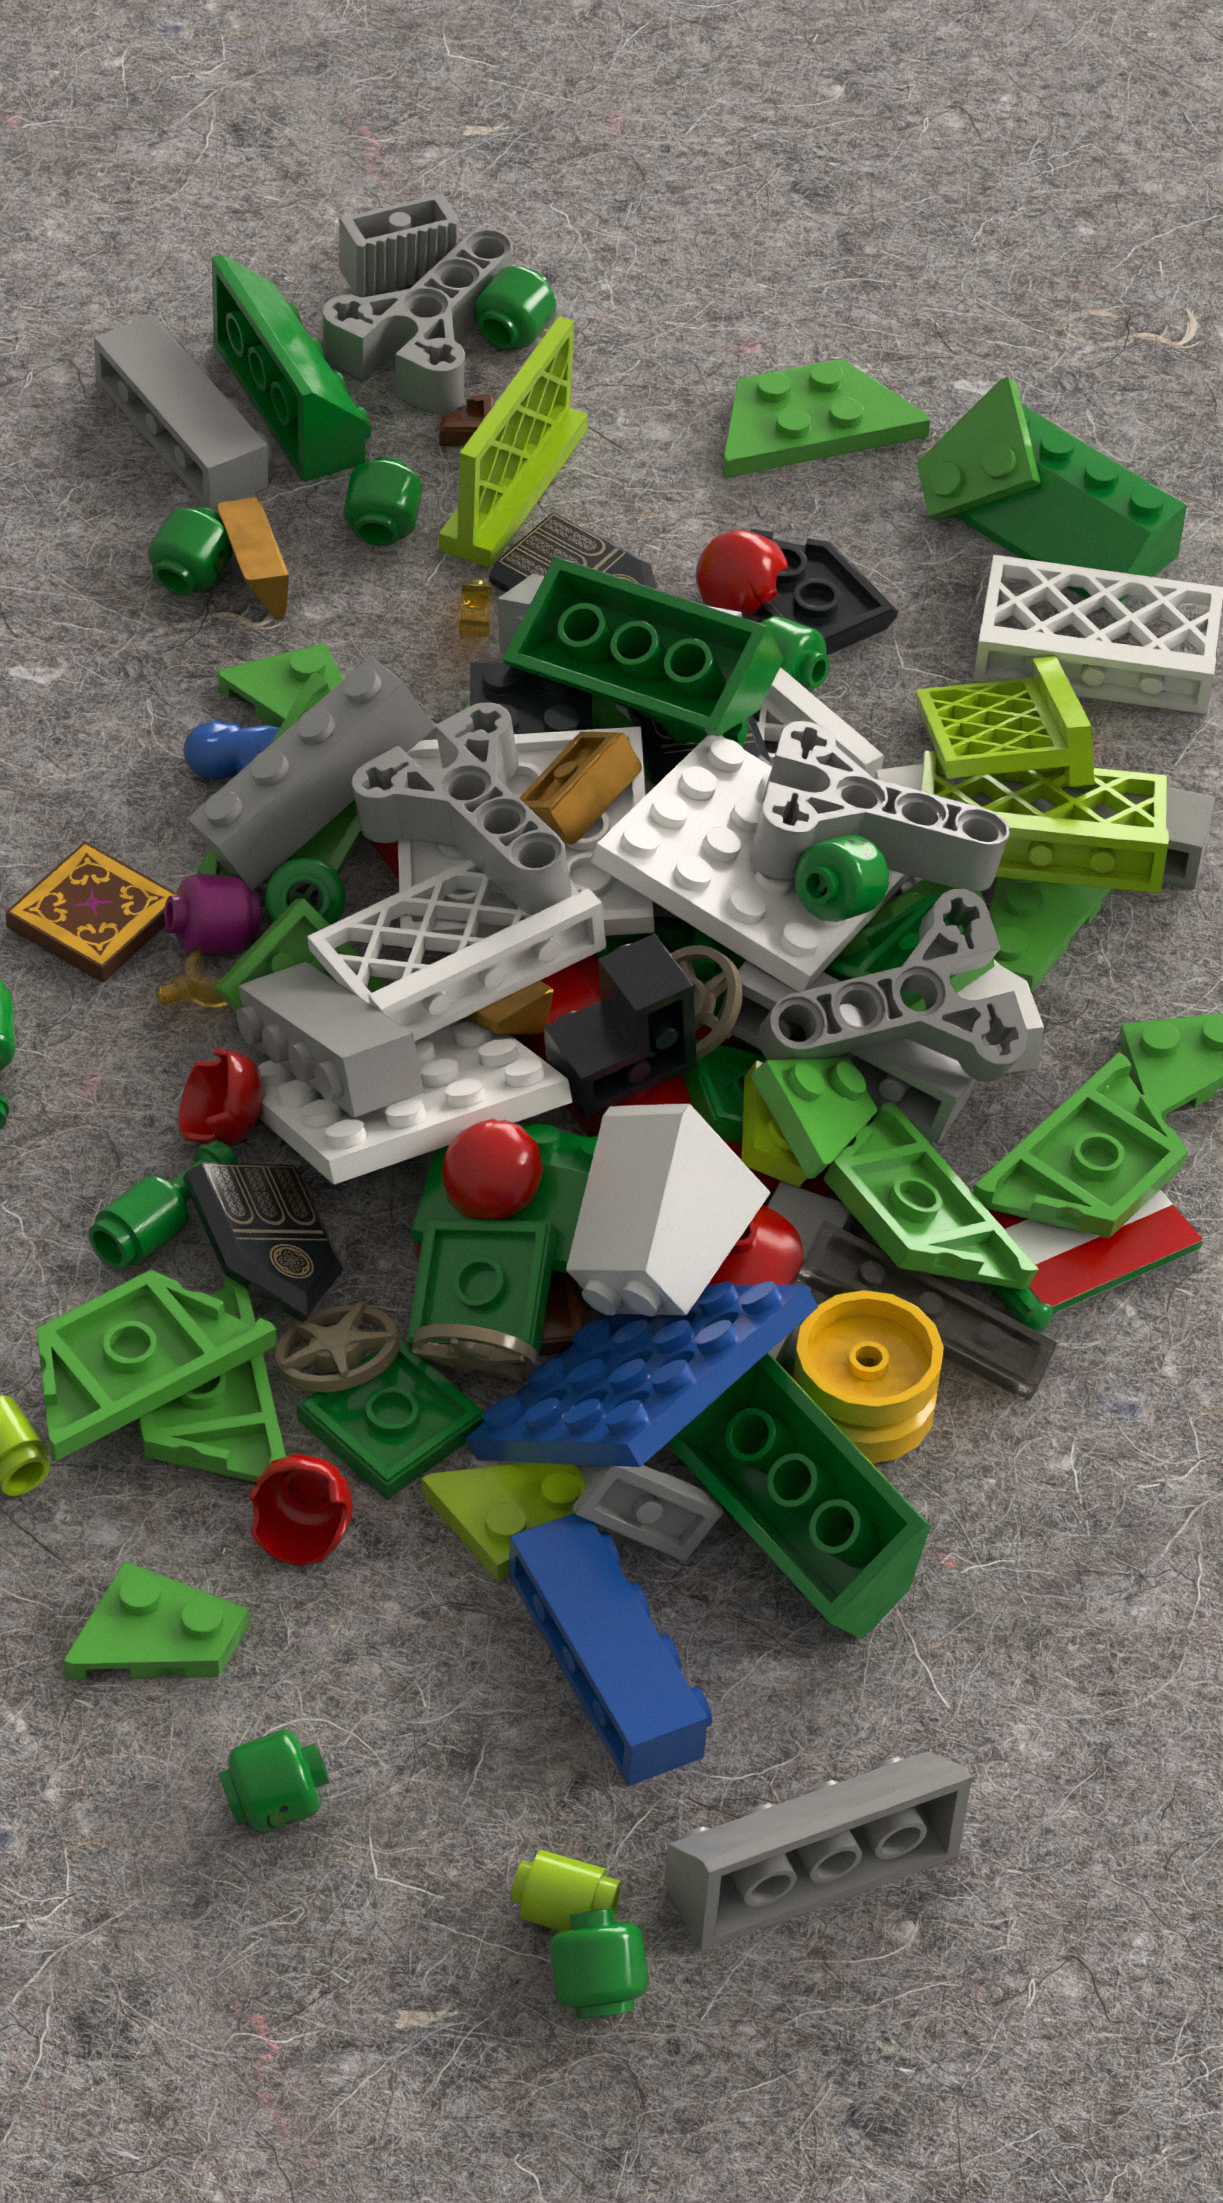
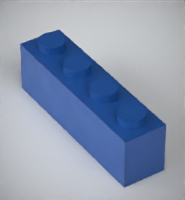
[508,1512,712,1787]

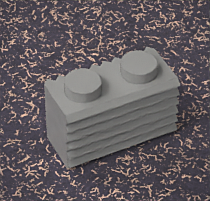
[338,193,460,298]

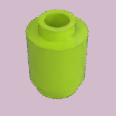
[0,1395,50,1496]
[510,1849,622,1931]

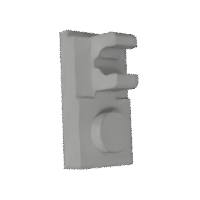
[572,1465,724,1562]

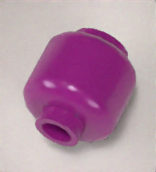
[164,874,261,956]

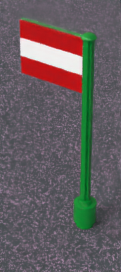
[866,1112,1203,1335]

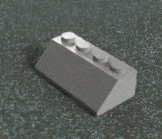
[665,1751,972,1951]

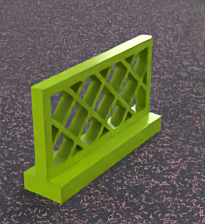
[439,316,588,568]
[916,655,1095,787]
[921,750,1169,894]

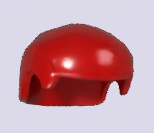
[695,530,788,617]
[178,1048,265,1146]
[441,1119,544,1220]
[249,1454,353,1567]

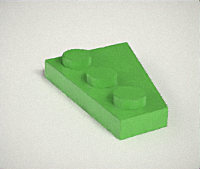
[989,877,1117,992]

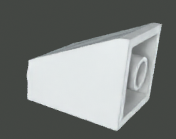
[566,1104,770,1316]

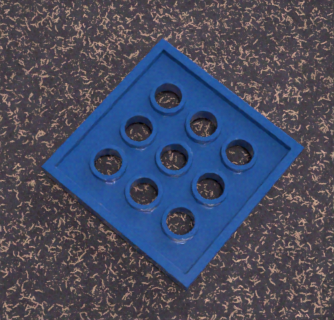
[465,1281,818,1467]

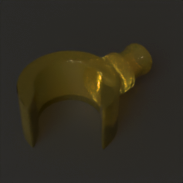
[459,579,491,637]
[156,948,240,1008]

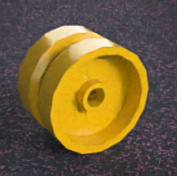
[793,1290,944,1463]

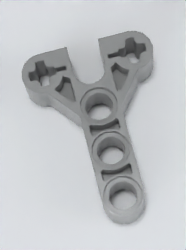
[323,229,513,414]
[352,702,571,915]
[749,721,1010,892]
[758,889,1028,1082]

